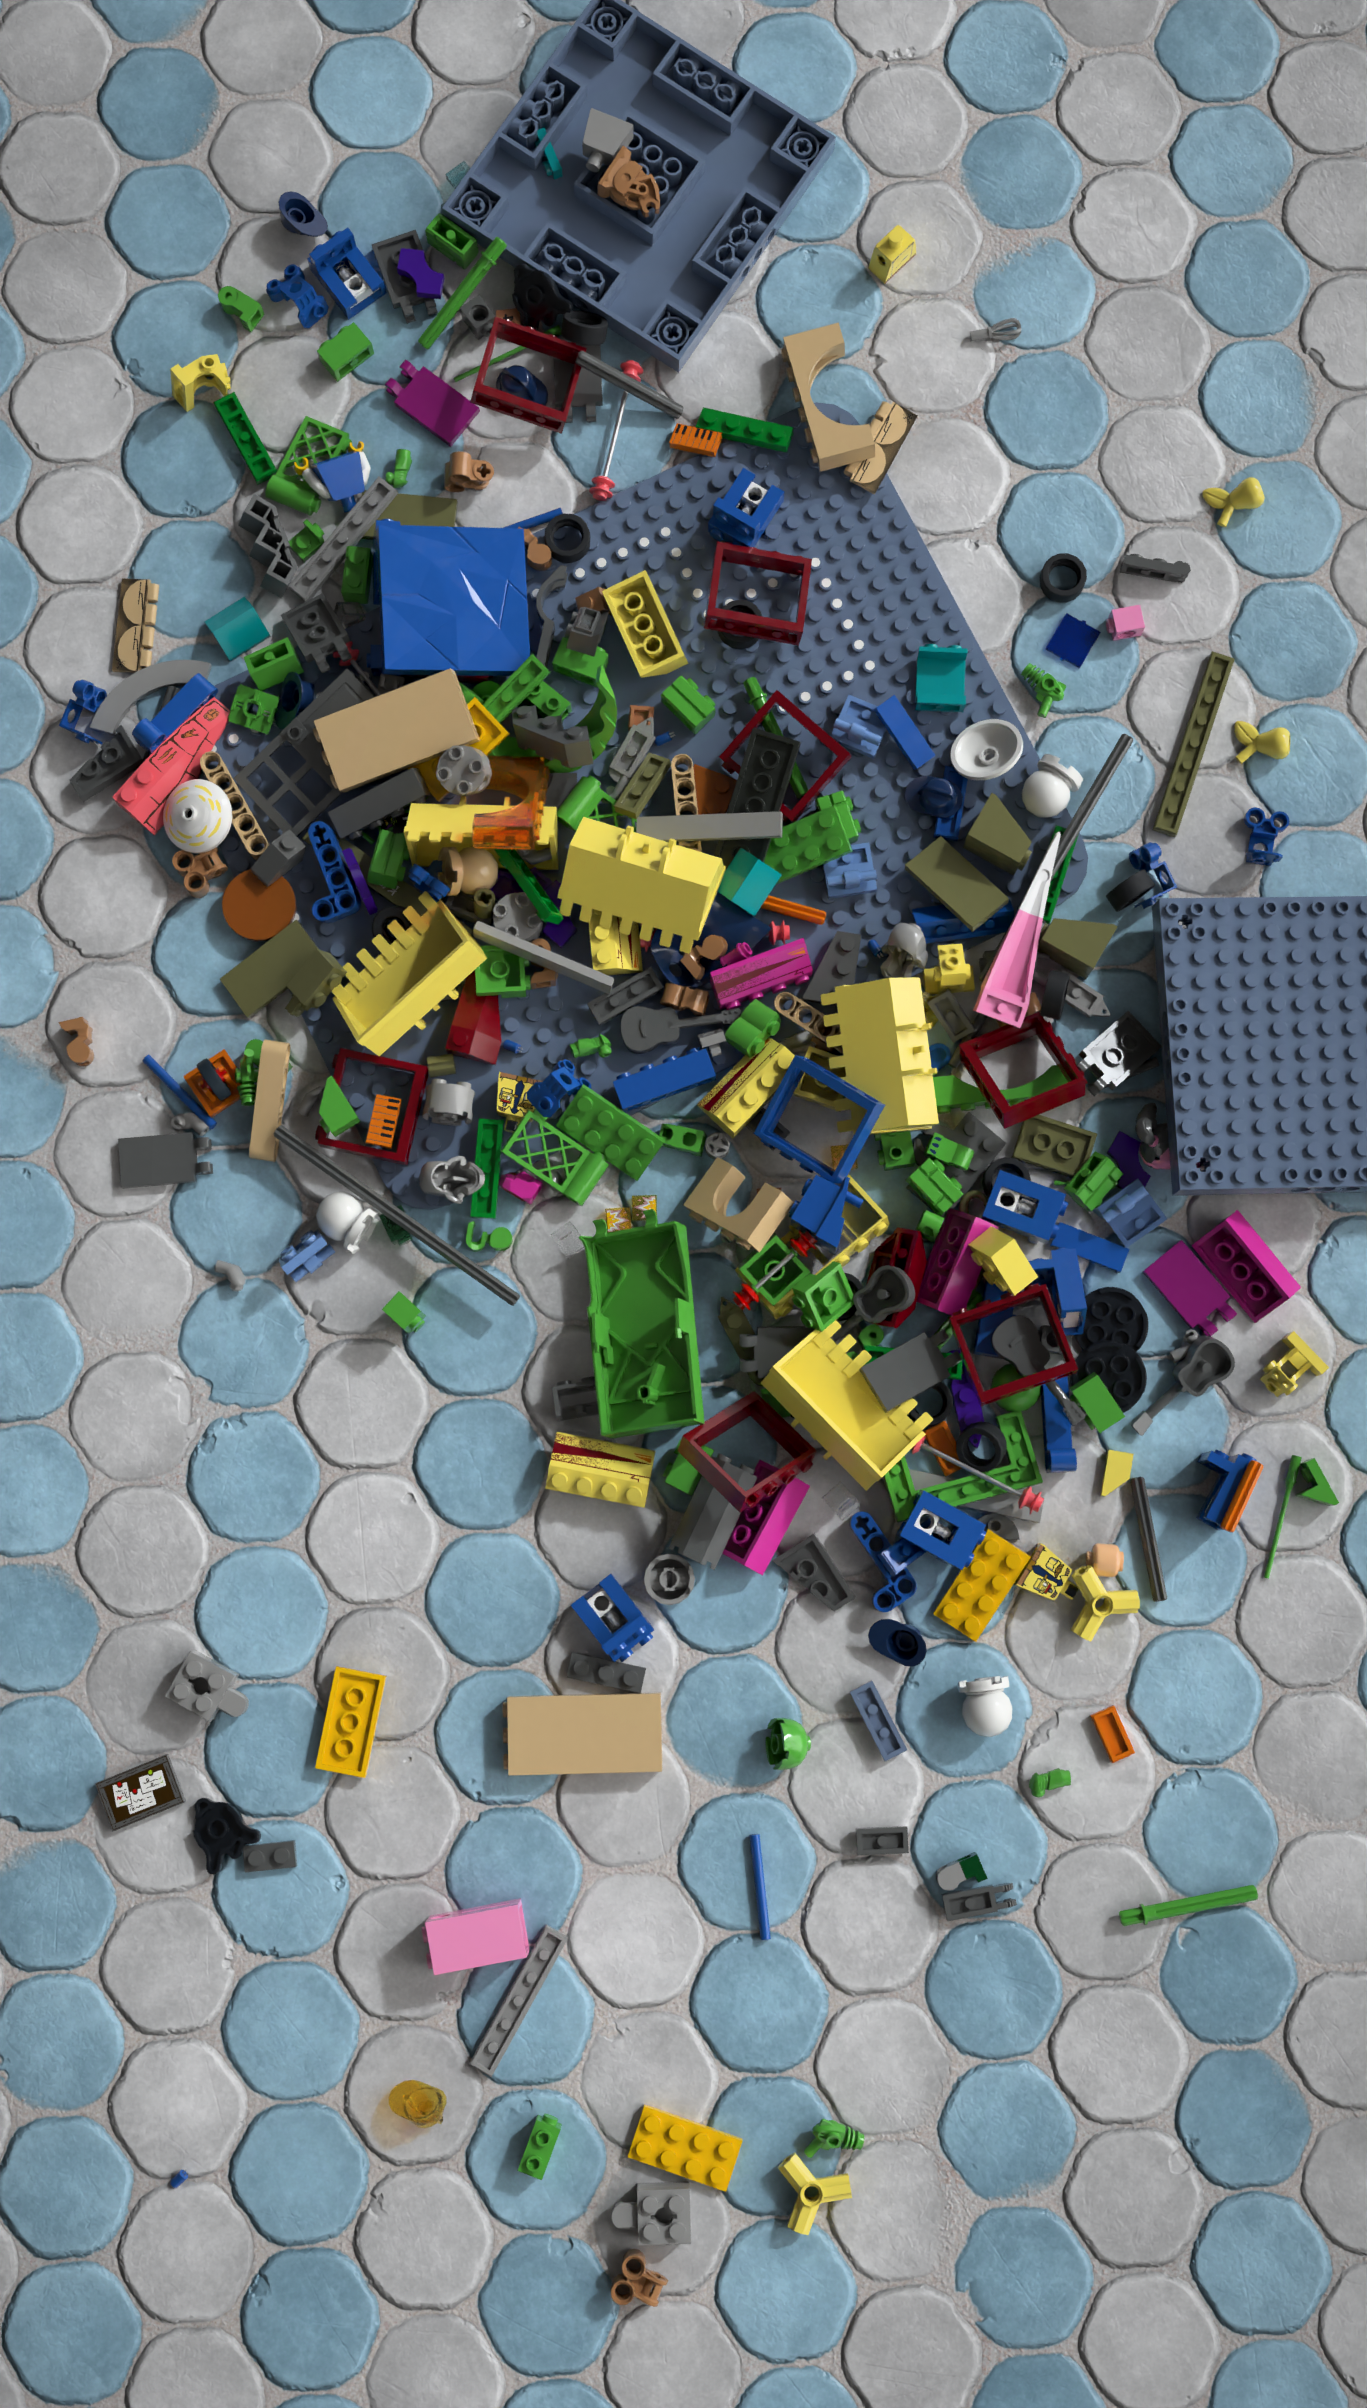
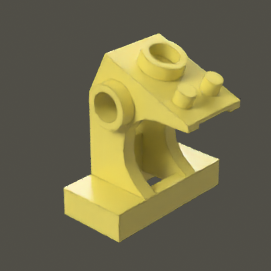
[170,354,231,412]
[923,944,975,995]
[1260,1331,1329,1397]

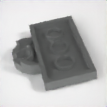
[906,1112,1007,1219]

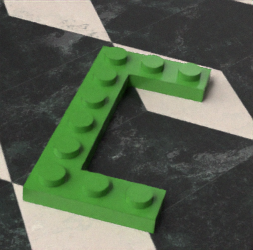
[883,1411,1043,1523]

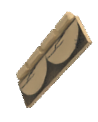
[844,401,918,495]
[112,578,159,673]

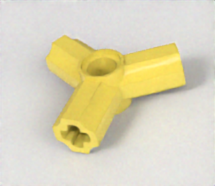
[1071,1564,1140,1642]
[778,2152,852,2235]

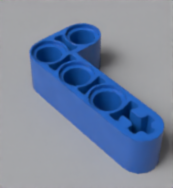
[132,673,218,755]
[308,821,361,924]
[1041,1377,1077,1473]
[849,1512,917,1612]

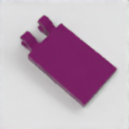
[385,360,480,447]
[1143,1240,1237,1336]

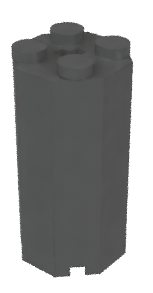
[669,1453,757,1570]

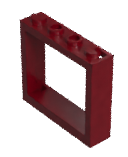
[470,316,587,434]
[704,541,812,646]
[719,690,852,823]
[959,1012,1087,1129]
[315,1048,429,1166]
[949,1283,1078,1407]
[678,1391,817,1512]

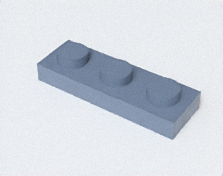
[850,1680,907,1761]

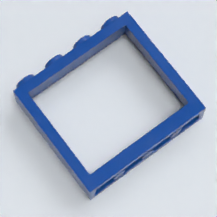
[754,1055,885,1184]

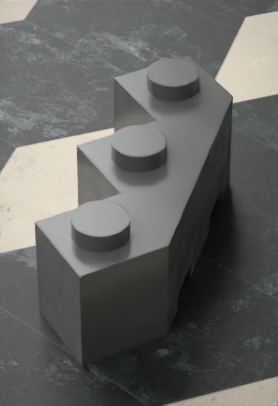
[238,494,298,598]
[512,705,593,768]

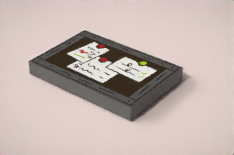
[95,1754,186,1832]

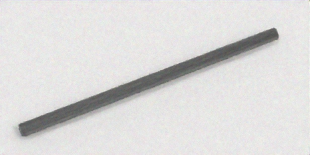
[979,734,1133,982]
[274,1125,520,1306]

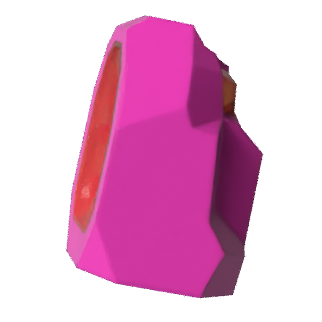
[499,1171,543,1205]

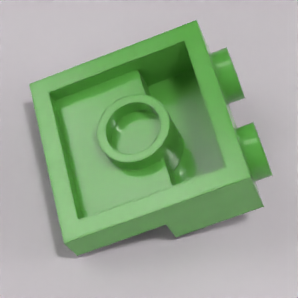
[475,945,531,998]
[792,1261,854,1332]

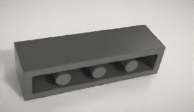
[328,768,431,841]

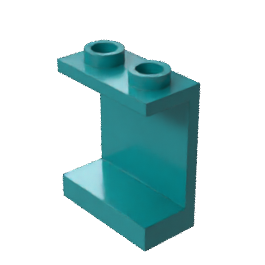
[915,644,968,713]

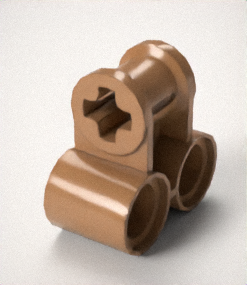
[444,451,494,492]
[172,847,228,898]
[611,2249,668,2307]

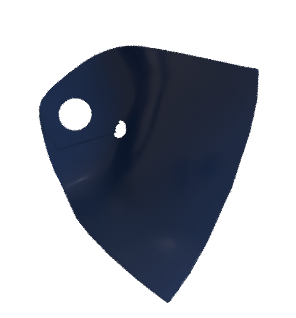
[651,891,772,987]

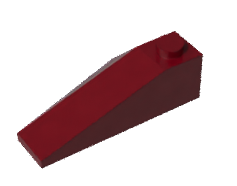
[445,970,502,1066]

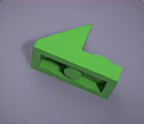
[1296,1458,1339,1506]

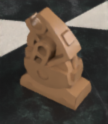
[597,146,660,218]

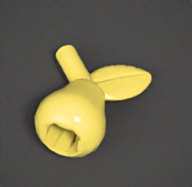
[1202,477,1265,527]
[1234,721,1290,764]

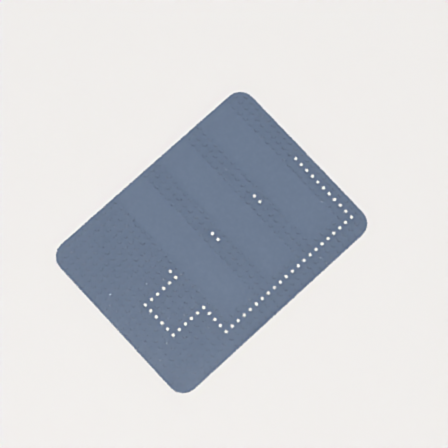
[198,402,1088,1210]

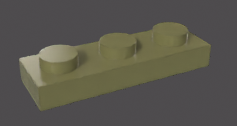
[614,752,671,819]

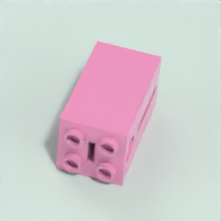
[422,1898,530,1975]

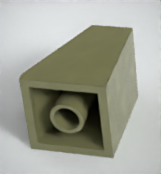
[963,793,1032,876]
[1037,918,1117,979]

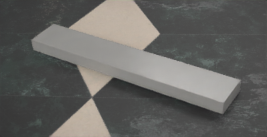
[288,476,398,602]
[636,811,783,842]
[473,921,614,994]
[909,1469,1044,1523]
[469,1924,569,2077]

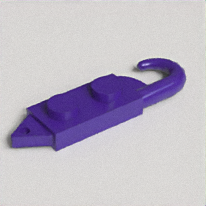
[947,1350,984,1449]

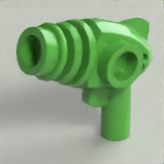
[1021,663,1066,718]
[235,1049,259,1106]
[804,2119,864,2158]

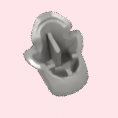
[880,923,928,979]
[419,1156,485,1204]

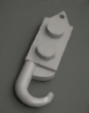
[599,717,656,803]
[1033,953,1110,1018]

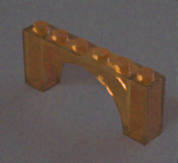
[472,756,550,850]

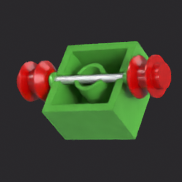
[733,1230,817,1310]

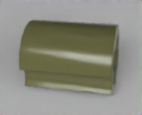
[474,888,495,919]
[427,1053,456,1078]

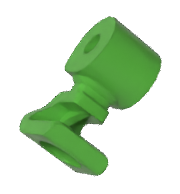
[466,1221,513,1252]

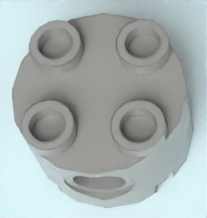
[436,745,492,796]
[493,892,543,943]
[422,1079,475,1126]
[644,1554,695,1605]

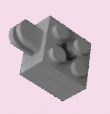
[165,1650,249,1721]
[612,2182,691,2245]

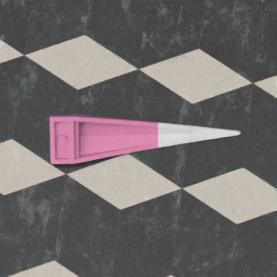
[973,832,1061,1028]

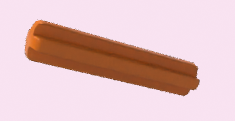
[761,896,826,925]
[1220,1460,1263,1532]

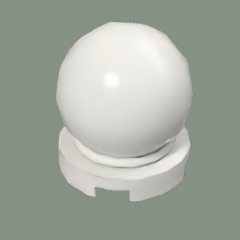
[1022,754,1083,818]
[316,1192,381,1254]
[958,1676,1012,1737]

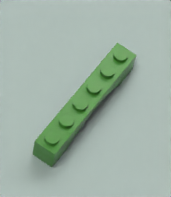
[933,1065,1068,1114]

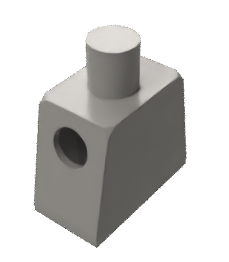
[582,108,633,172]

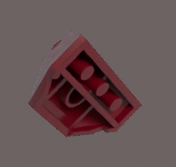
[866,1227,927,1329]

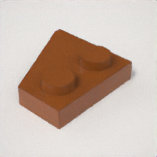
[693,764,737,815]

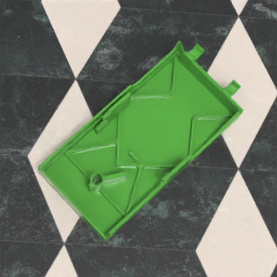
[579,1209,705,1439]

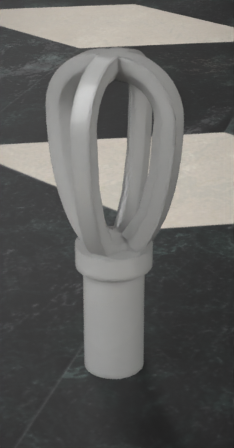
[970,318,1021,341]

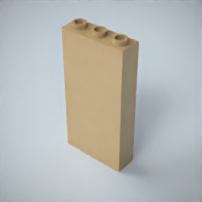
[313,668,480,793]
[503,1692,662,1776]

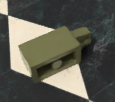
[285,949,347,1017]

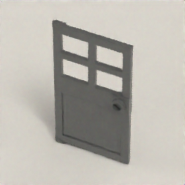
[233,669,374,836]

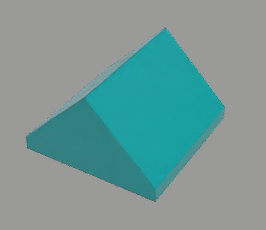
[204,596,271,662]
[718,848,782,916]

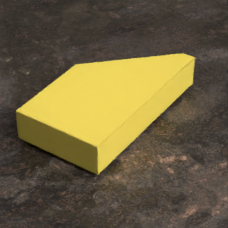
[1100,1450,1134,1496]

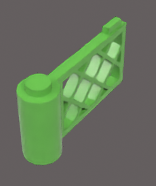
[265,416,352,516]
[557,775,637,832]
[500,1109,609,1206]

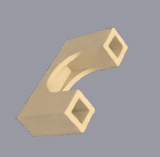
[683,1157,794,1252]

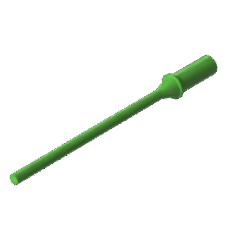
[453,325,562,382]
[1264,1455,1302,1579]

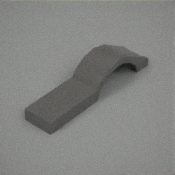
[536,565,568,668]

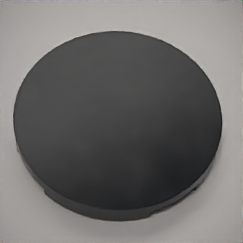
[1074,1287,1149,1352]
[1070,1340,1147,1413]

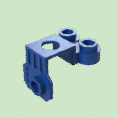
[266,264,329,328]
[59,679,107,745]
[1244,807,1290,866]
[1129,842,1177,909]
[408,860,450,902]
[527,1059,591,1117]

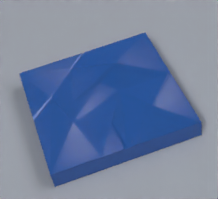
[376,525,530,676]

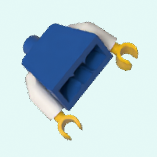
[294,441,371,513]

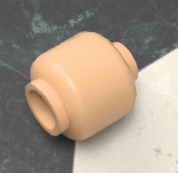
[1086,1543,1124,1577]

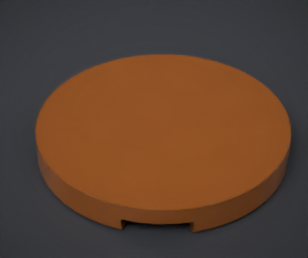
[222,869,297,942]

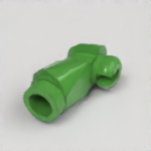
[385,449,412,488]
[570,1034,612,1058]
[1029,1768,1071,1797]

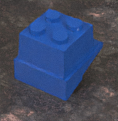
[789,1175,864,1255]

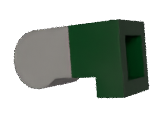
[936,1852,988,1891]

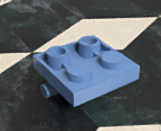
[830,695,887,759]
[823,842,877,899]
[1097,1178,1167,1248]
[278,1229,335,1282]

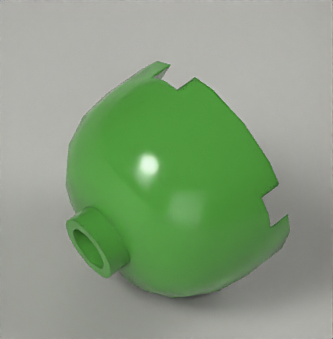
[990,1363,1041,1412]
[765,1718,811,1770]

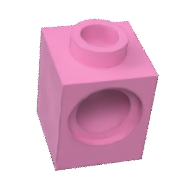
[1106,605,1145,641]

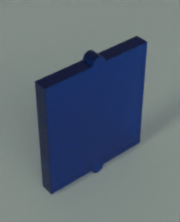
[1045,613,1101,668]

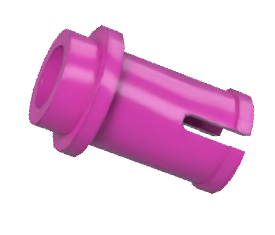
[720,942,753,966]

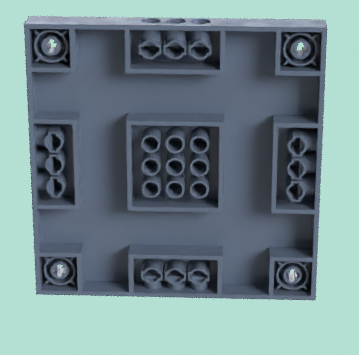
[442,0,836,373]
[1152,896,1367,1196]

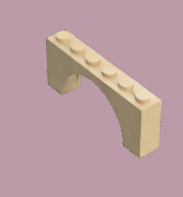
[780,323,876,472]

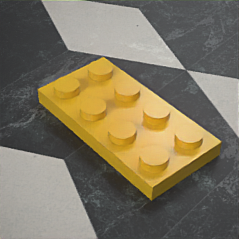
[408,697,509,802]
[933,1528,1031,1642]
[315,1666,387,1778]
[628,2104,743,2192]

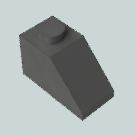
[250,829,306,887]

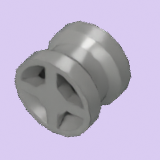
[705,1132,730,1159]

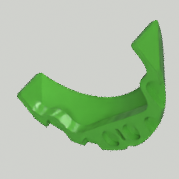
[489,665,617,777]

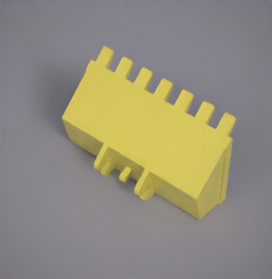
[404,796,559,870]
[557,817,726,954]
[332,891,487,1057]
[821,978,939,1134]
[761,1320,933,1491]

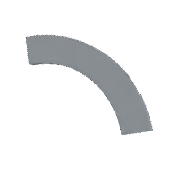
[90,660,212,736]

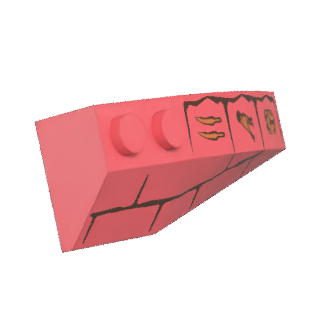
[112,697,230,836]

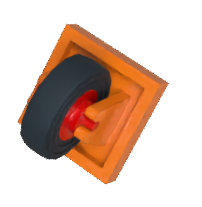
[183,1049,240,1118]

